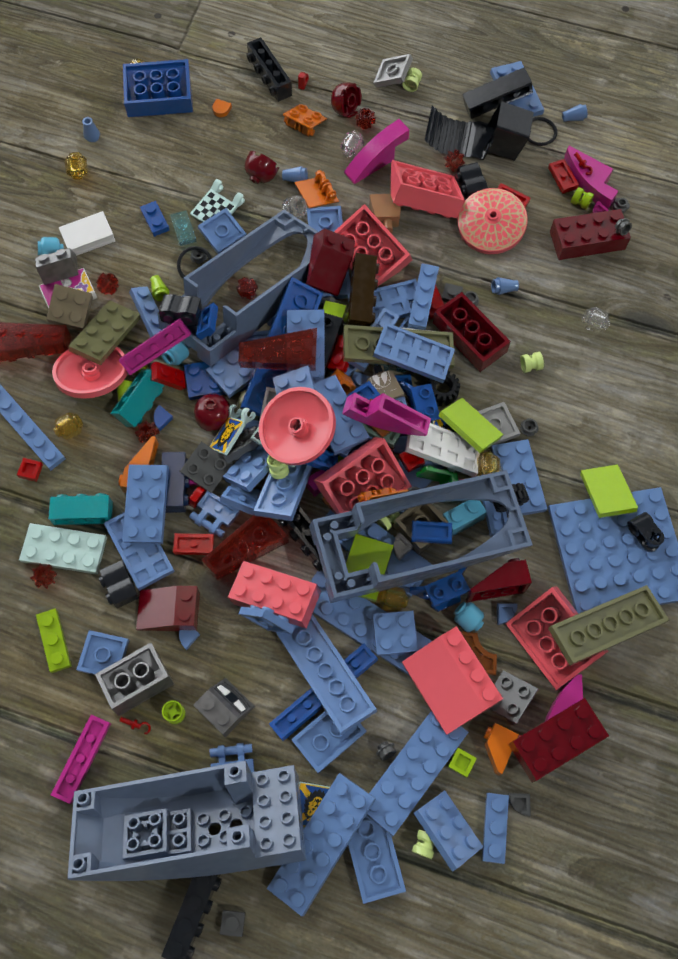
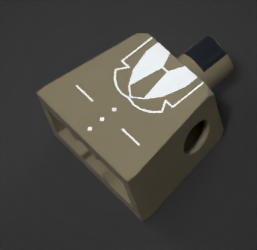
[367,365,407,401]

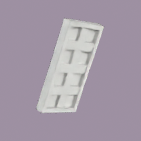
[405,423,480,477]

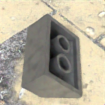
[95,643,174,716]

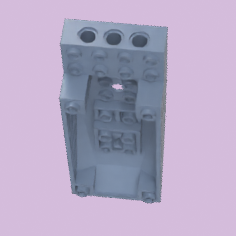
[67,761,306,881]

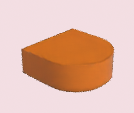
[212,99,232,117]

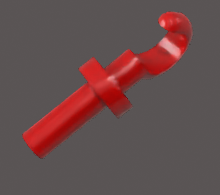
[574,152,593,175]
[119,716,151,734]

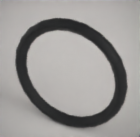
[528,117,557,146]
[177,246,212,278]

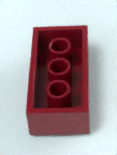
[550,209,631,260]
[433,292,511,372]
[508,698,609,783]

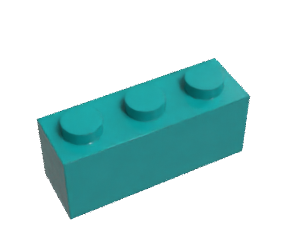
[110,369,164,427]
[48,493,113,525]

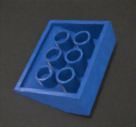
[123,59,193,117]

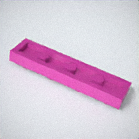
[119,318,191,375]
[51,714,111,804]

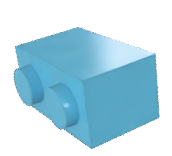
[443,500,487,536]

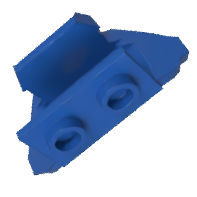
[400,381,441,423]
[409,567,470,612]

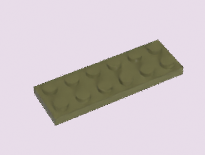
[343,325,455,369]
[548,585,669,666]

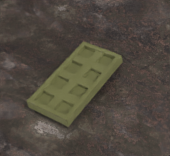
[68,300,141,365]

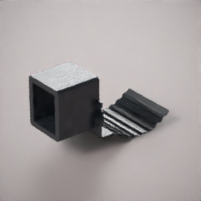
[425,101,534,161]

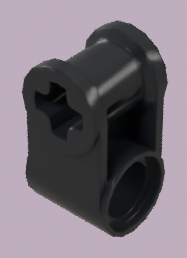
[627,512,665,552]

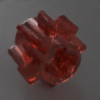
[355,108,376,129]
[444,149,465,172]
[96,273,119,295]
[236,277,258,300]
[135,420,160,443]
[30,563,57,589]

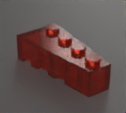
[0,322,71,364]
[238,328,317,371]
[202,515,289,580]

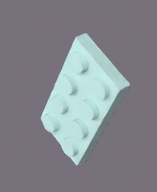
[19,523,107,574]

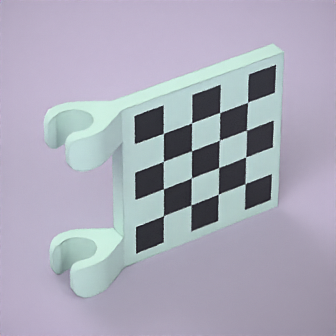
[190,179,245,223]

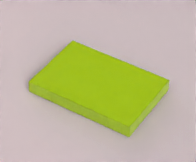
[438,398,504,453]
[580,464,638,518]
[346,534,394,602]

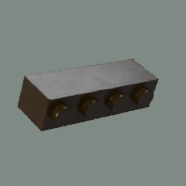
[347,253,379,326]

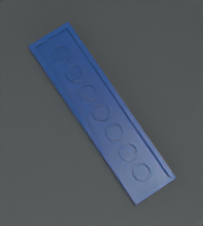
[240,277,324,416]

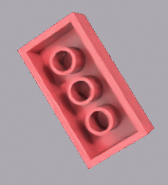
[228,561,321,629]

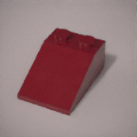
[306,228,355,296]
[466,558,532,603]
[136,586,200,631]

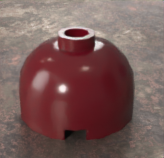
[331,82,362,118]
[245,151,279,184]
[194,394,230,432]

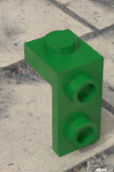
[416,466,458,485]

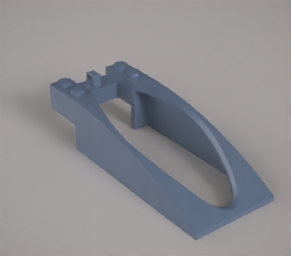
[158,210,318,367]
[309,470,532,603]

